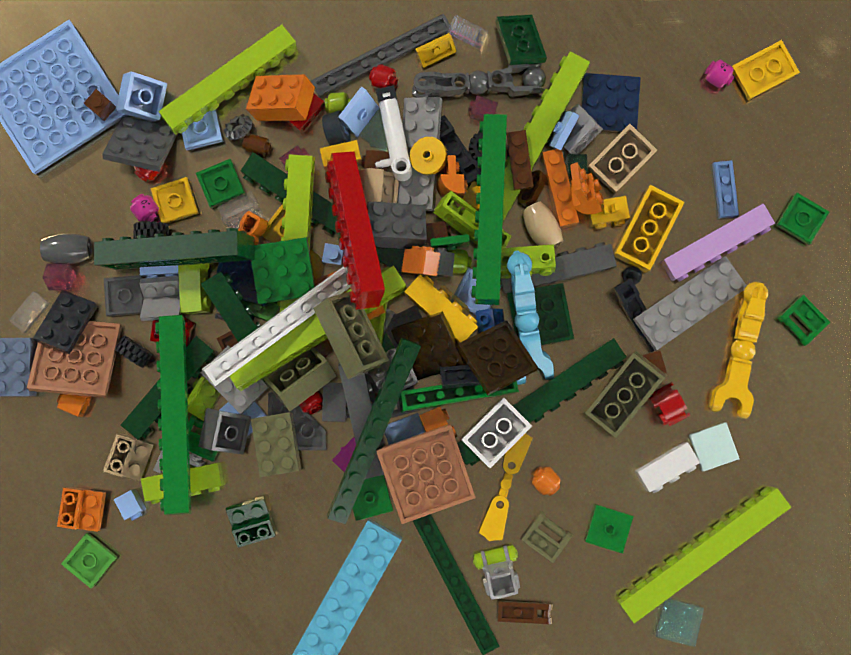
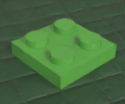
[61,533,117,589]

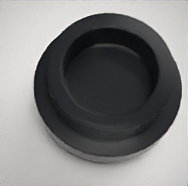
[623,266,642,284]

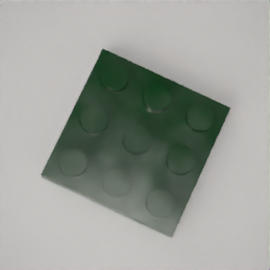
[506,283,574,346]

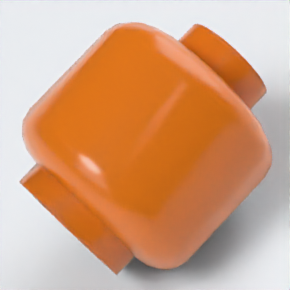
[532,467,561,496]

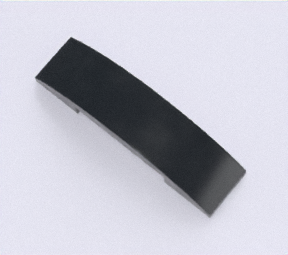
[440,115,481,184]
[614,278,655,352]

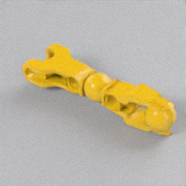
[709,282,768,419]

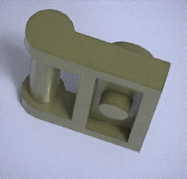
[521,511,573,563]

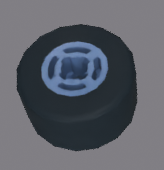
[322,111,351,146]

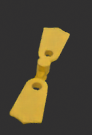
[479,433,532,541]

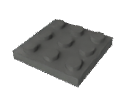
[102,116,178,172]

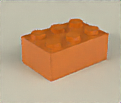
[246,74,315,121]

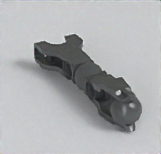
[412,63,546,98]

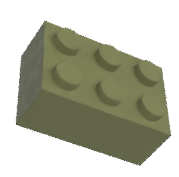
[263,347,337,412]
[251,412,302,477]

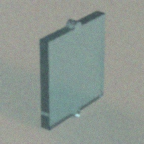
[359,109,388,151]

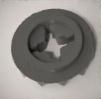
[223,114,252,140]

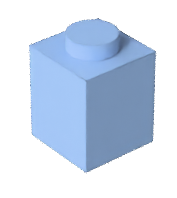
[322,243,344,268]
[114,489,146,521]

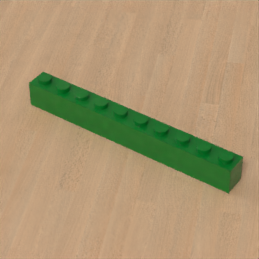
[472,114,507,305]
[156,315,191,516]

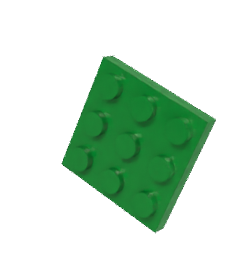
[251,237,315,304]

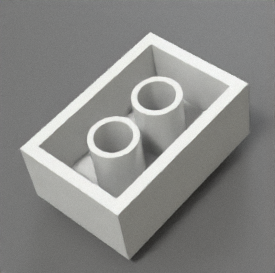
[461,398,532,468]

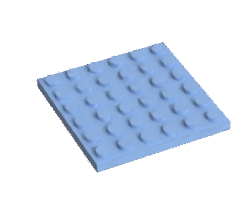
[0,20,128,175]

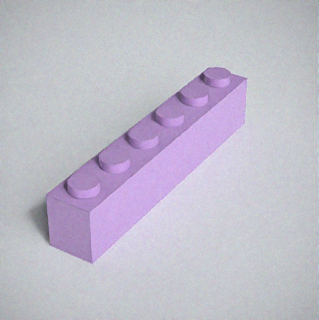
[660,203,775,282]

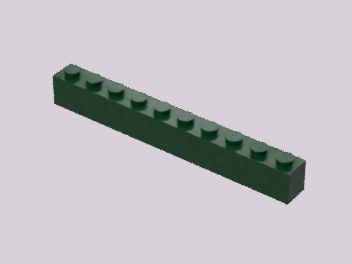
[240,152,405,276]
[457,338,627,466]

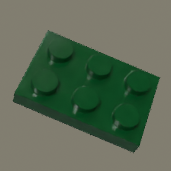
[495,15,547,65]

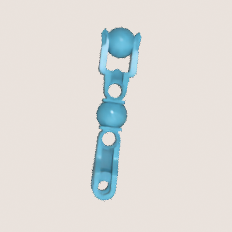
[507,251,554,385]

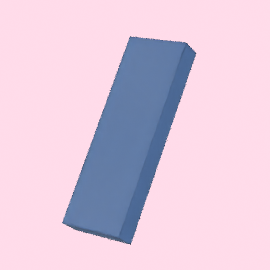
[712,160,739,219]

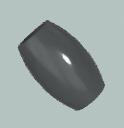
[40,233,92,264]

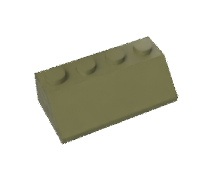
[313,292,389,380]

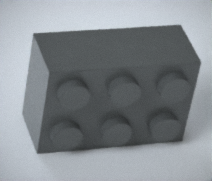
[367,201,427,249]

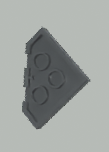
[268,392,327,450]

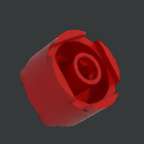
[649,382,691,427]

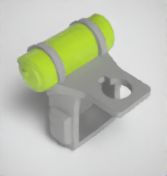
[473,545,520,600]

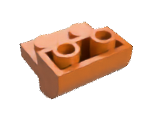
[436,155,468,202]
[570,162,604,214]
[57,487,106,532]

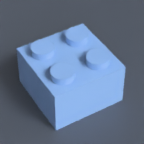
[116,71,167,122]

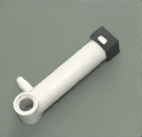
[375,85,412,181]

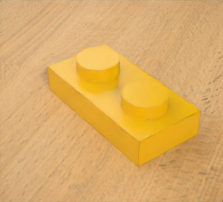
[415,33,457,68]

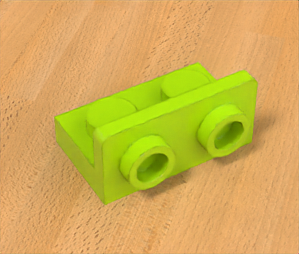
[188,376,221,421]

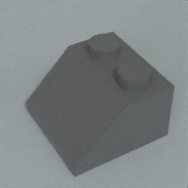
[198,408,251,455]

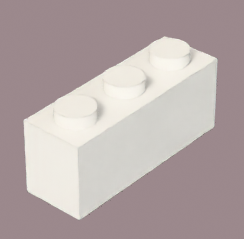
[635,442,700,493]

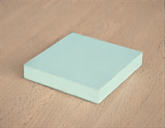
[689,422,739,471]

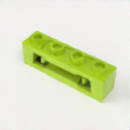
[433,191,512,248]

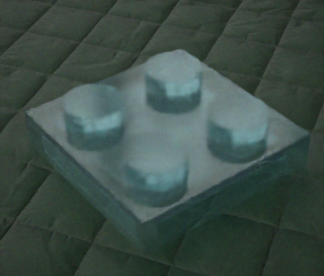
[655,598,704,647]

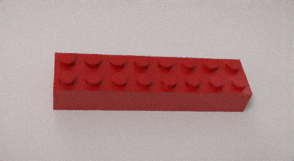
[325,151,385,310]

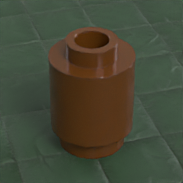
[242,134,272,157]

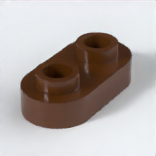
[518,170,547,207]

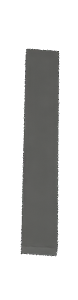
[311,14,452,98]

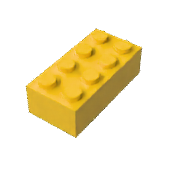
[614,185,685,273]
[404,275,478,343]

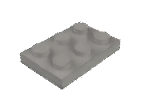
[200,346,269,414]

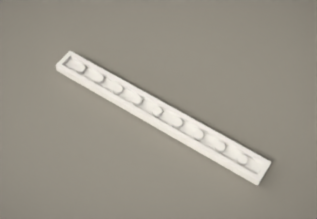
[202,266,351,386]

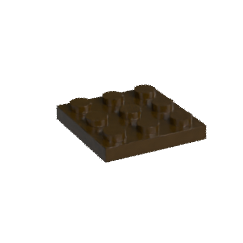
[391,311,467,380]
[457,320,538,395]

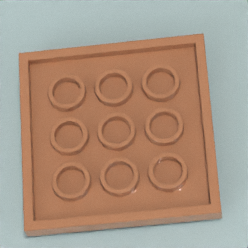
[27,317,122,398]
[376,424,476,524]

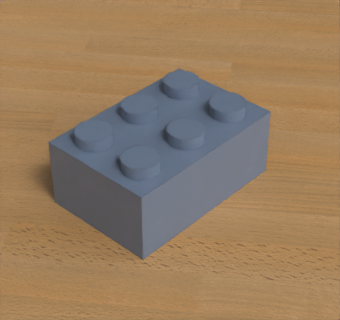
[0,338,38,397]

